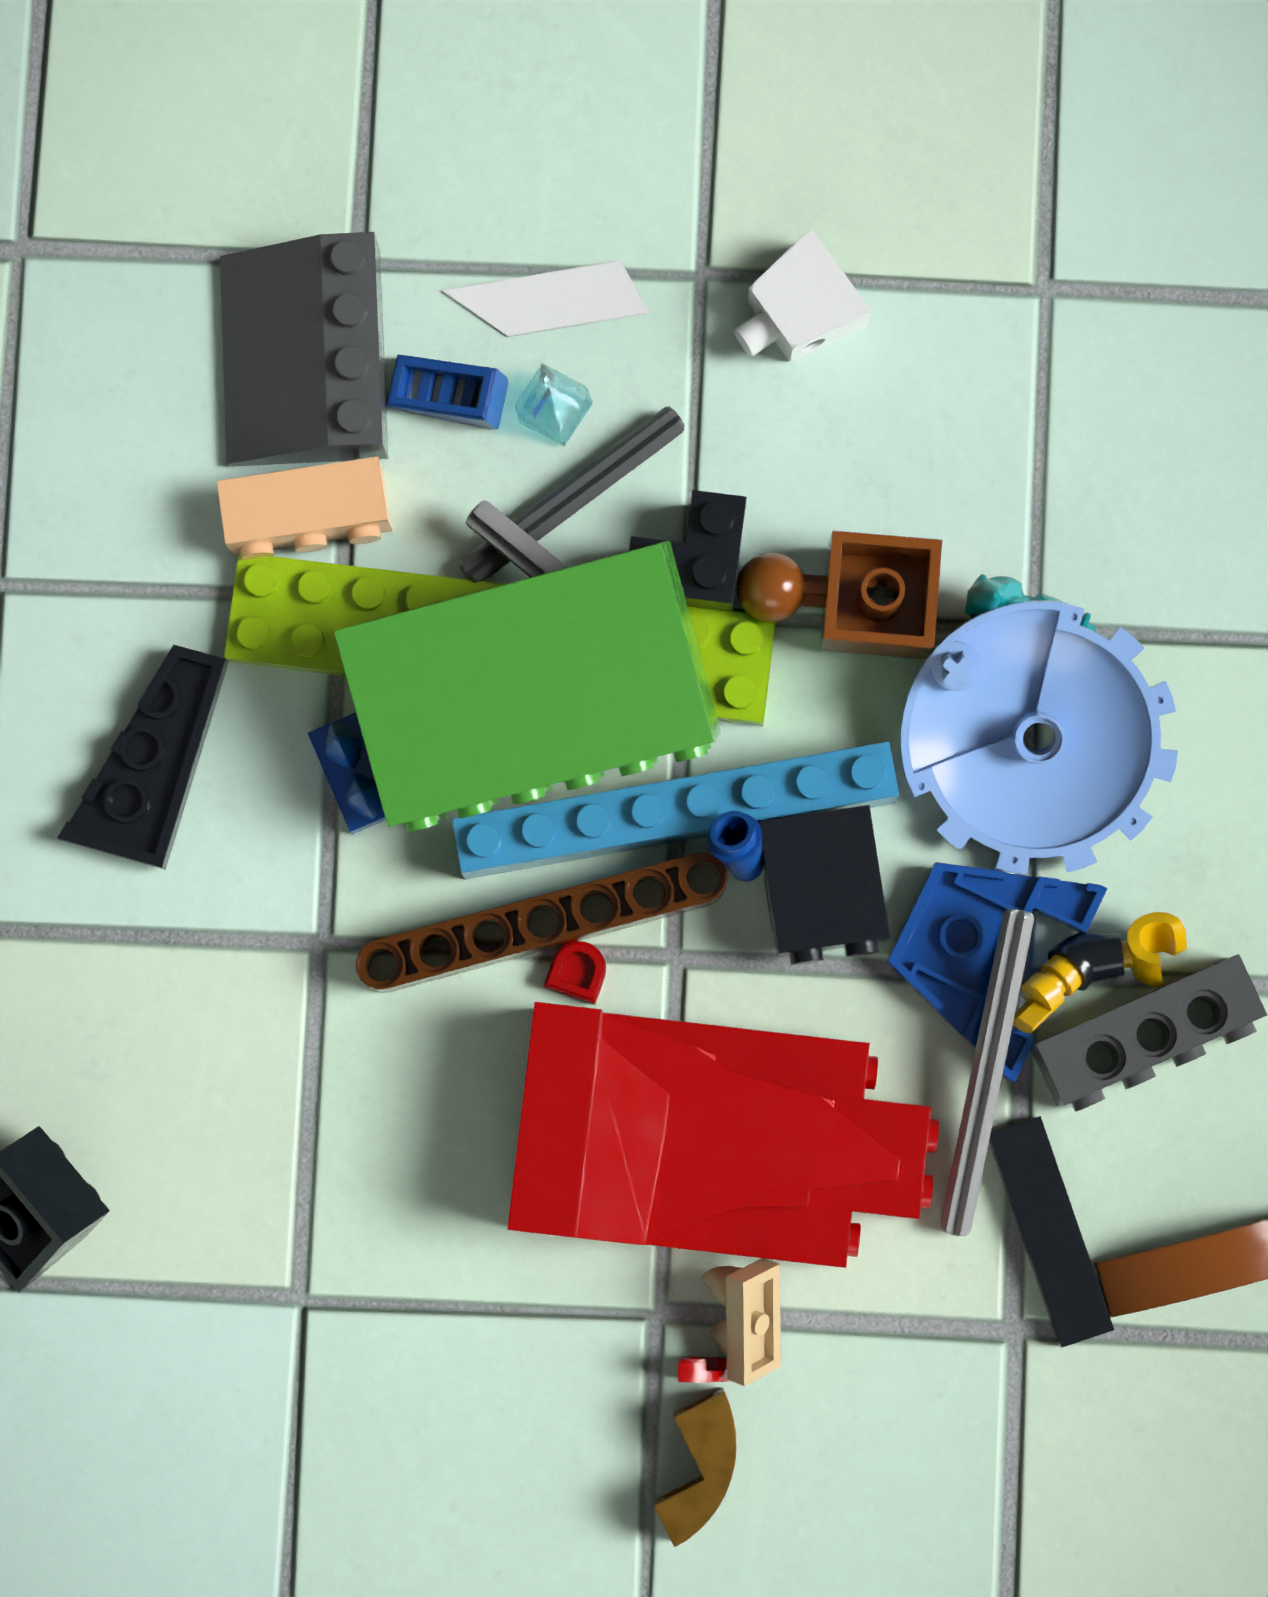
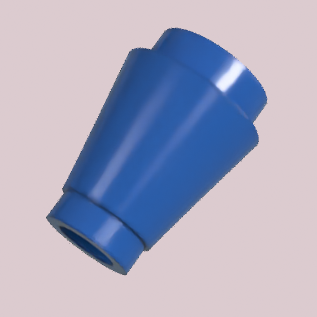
[707,811,764,882]

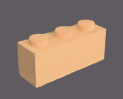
[217,456,392,560]

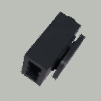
[759,805,890,965]

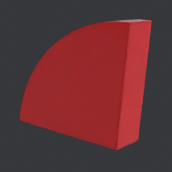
[678,1356,729,1383]

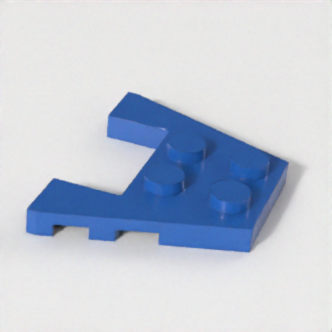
[886,862,1108,1083]

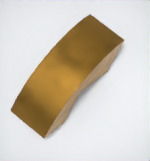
[654,1388,737,1548]

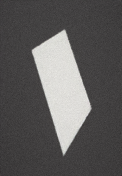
[441,260,650,337]

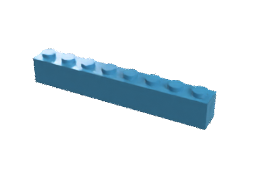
[452,742,900,880]

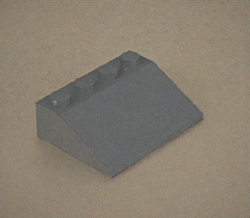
[220,232,388,467]

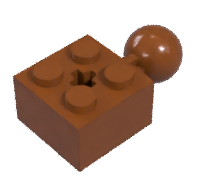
[736,531,942,659]

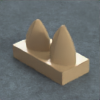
[701,1258,781,1386]

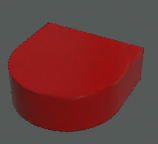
[543,941,606,1005]

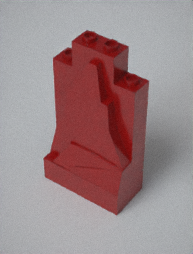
[507,1002,939,1268]

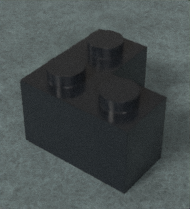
[629,490,747,612]

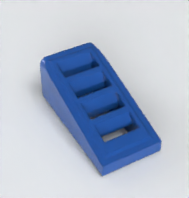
[386,354,508,429]

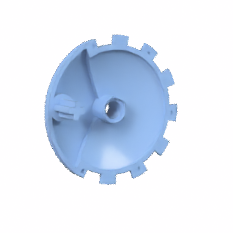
[901,600,1178,874]

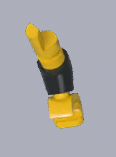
[1013,912,1187,1034]

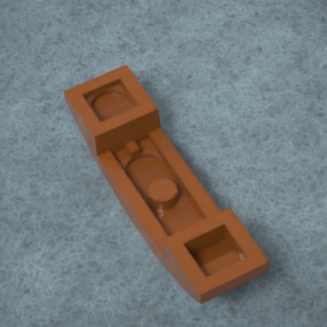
[1095,1217,1268,1318]

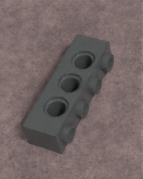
[1031,954,1267,1112]

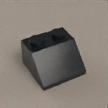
[0,1125,110,1293]

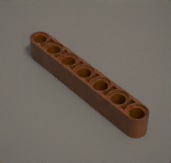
[356,852,728,993]

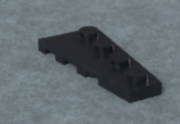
[57,644,229,870]

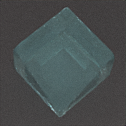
[515,363,593,446]

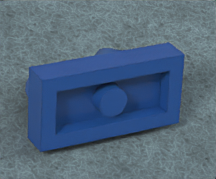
[308,712,386,835]

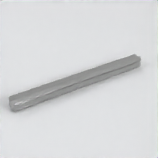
[940,908,1034,1236]

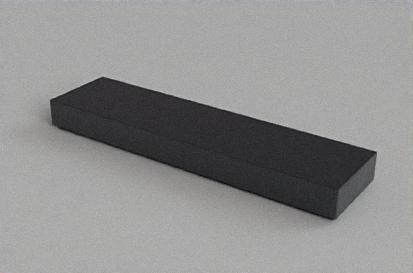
[989,1116,1114,1348]

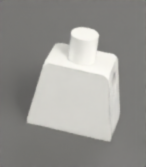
[734,229,871,361]

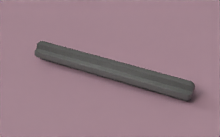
[459,406,685,583]

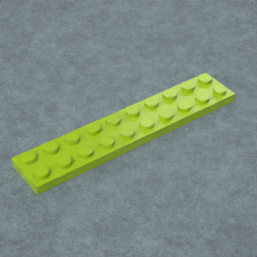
[224,552,776,726]

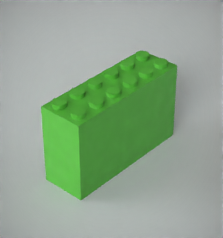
[334,540,721,832]

